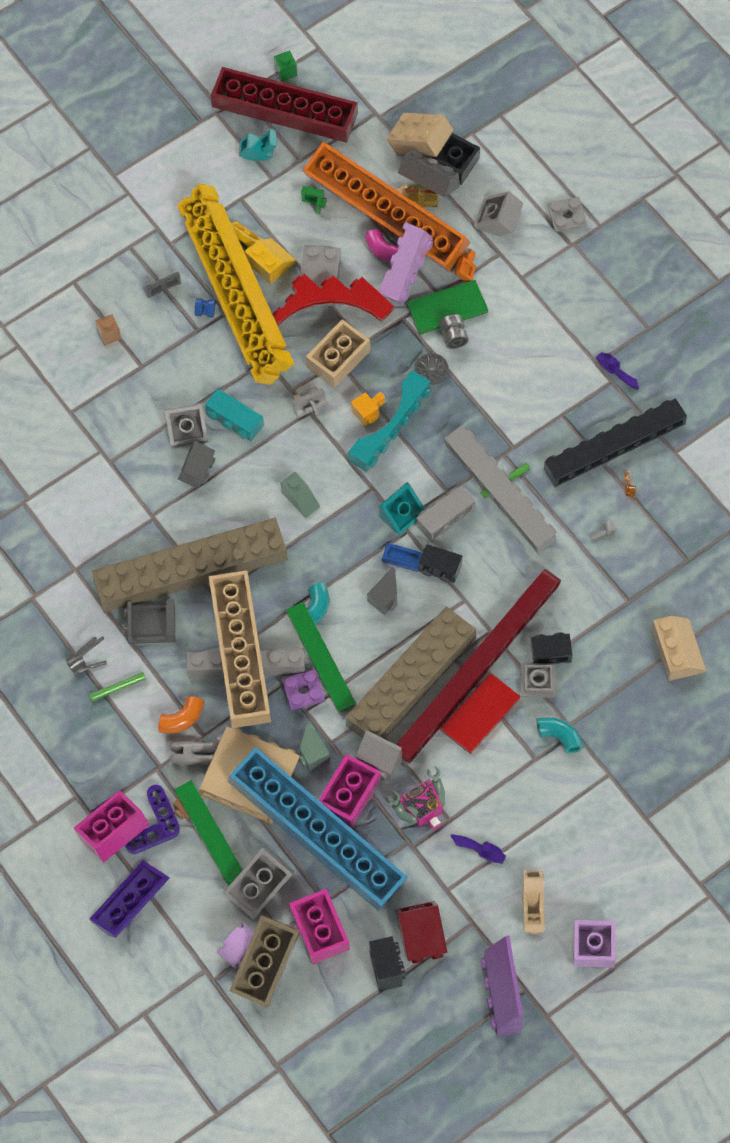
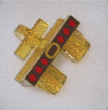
[405,185,438,208]

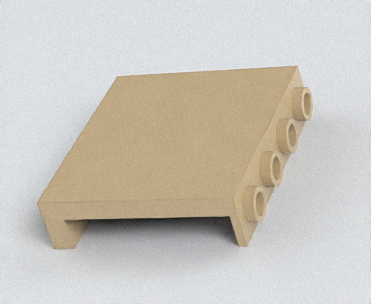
[199,727,300,824]

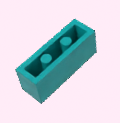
[205,388,264,441]

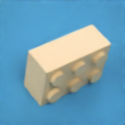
[386,113,454,157]
[306,319,371,388]

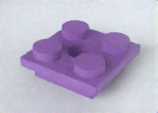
[282,669,325,711]

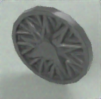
[414,353,448,385]

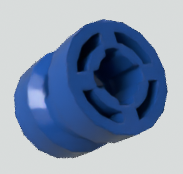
[195,298,216,318]

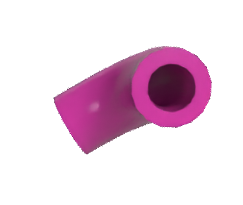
[365,229,398,263]

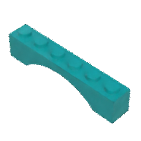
[348,370,431,472]

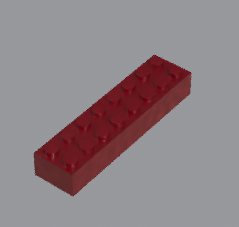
[211,67,358,143]

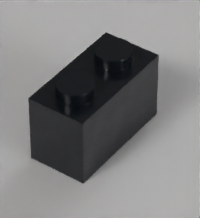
[419,544,463,583]
[530,632,573,664]

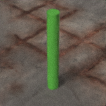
[480,463,530,499]
[89,672,146,702]

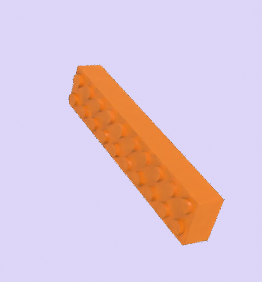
[302,141,470,273]

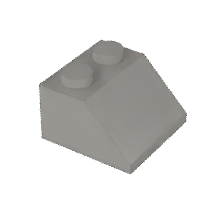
[473,191,524,236]
[356,730,402,781]

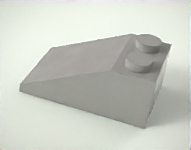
[301,245,341,307]
[223,845,295,920]

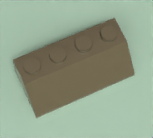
[229,915,301,1007]

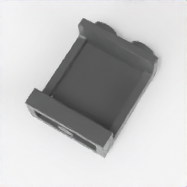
[124,599,176,644]

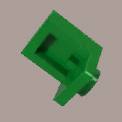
[301,186,327,214]

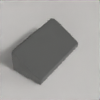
[143,272,181,298]

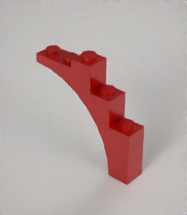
[272,274,394,326]

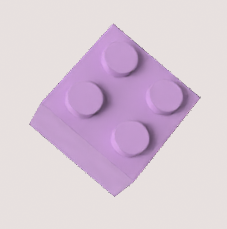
[573,920,616,968]

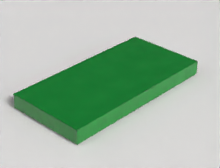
[407,280,488,335]

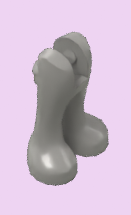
[170,734,223,765]

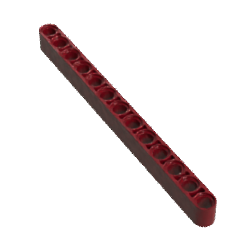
[396,569,561,764]

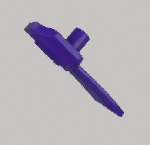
[596,352,639,390]
[451,834,506,864]

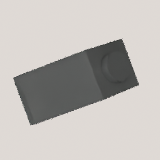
[367,567,398,615]

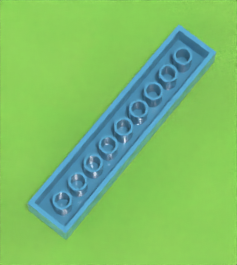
[228,747,407,912]

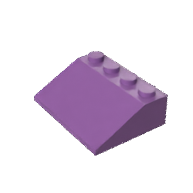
[481,936,523,1035]

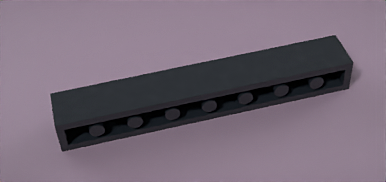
[544,398,687,487]

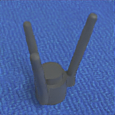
[66,636,107,674]

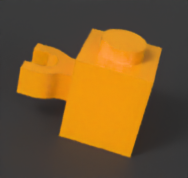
[351,392,385,426]

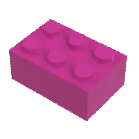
[318,754,381,829]
[74,790,149,863]
[289,889,350,965]

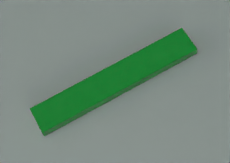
[286,602,356,714]
[174,780,243,887]

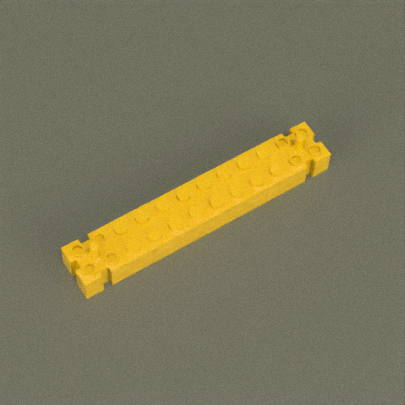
[177,183,295,385]

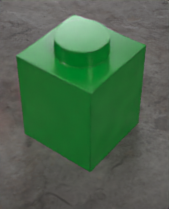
[274,50,297,82]

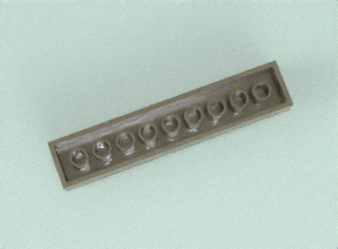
[92,517,288,613]

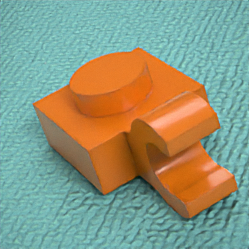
[454,249,476,282]

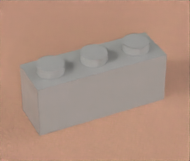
[417,485,475,542]

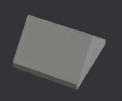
[165,404,208,446]

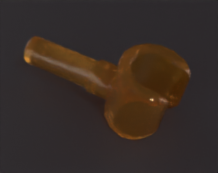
[625,472,636,497]

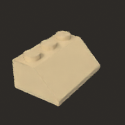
[652,616,706,681]

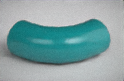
[307,582,330,625]
[536,717,584,753]

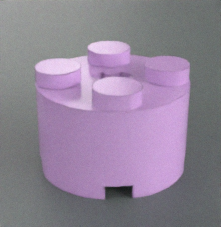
[217,922,254,969]

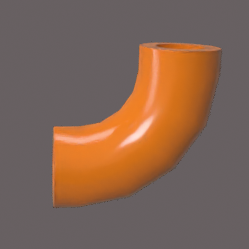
[158,696,205,734]

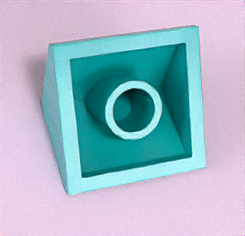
[379,482,426,535]

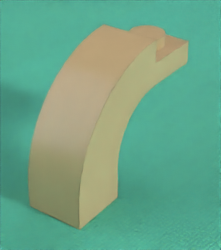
[523,871,545,934]

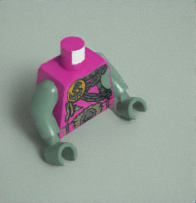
[385,766,445,830]

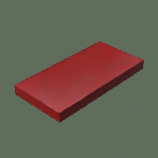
[440,673,521,754]

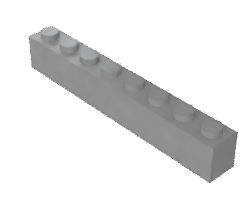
[444,426,557,554]

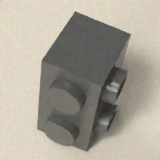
[178,441,216,489]

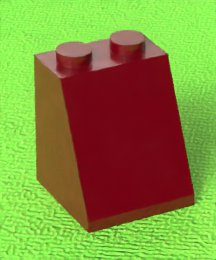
[395,901,448,963]

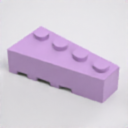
[379,222,433,305]

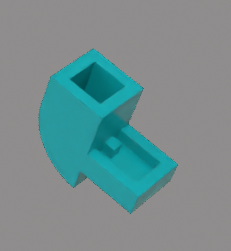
[239,129,278,161]

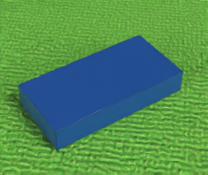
[382,543,423,572]

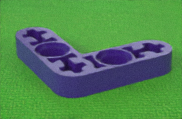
[125,785,180,854]

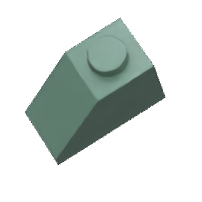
[280,472,320,518]
[299,722,330,772]

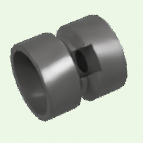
[439,314,469,349]

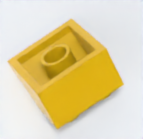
[244,238,297,285]

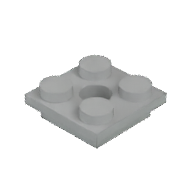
[548,197,587,232]
[521,664,556,698]

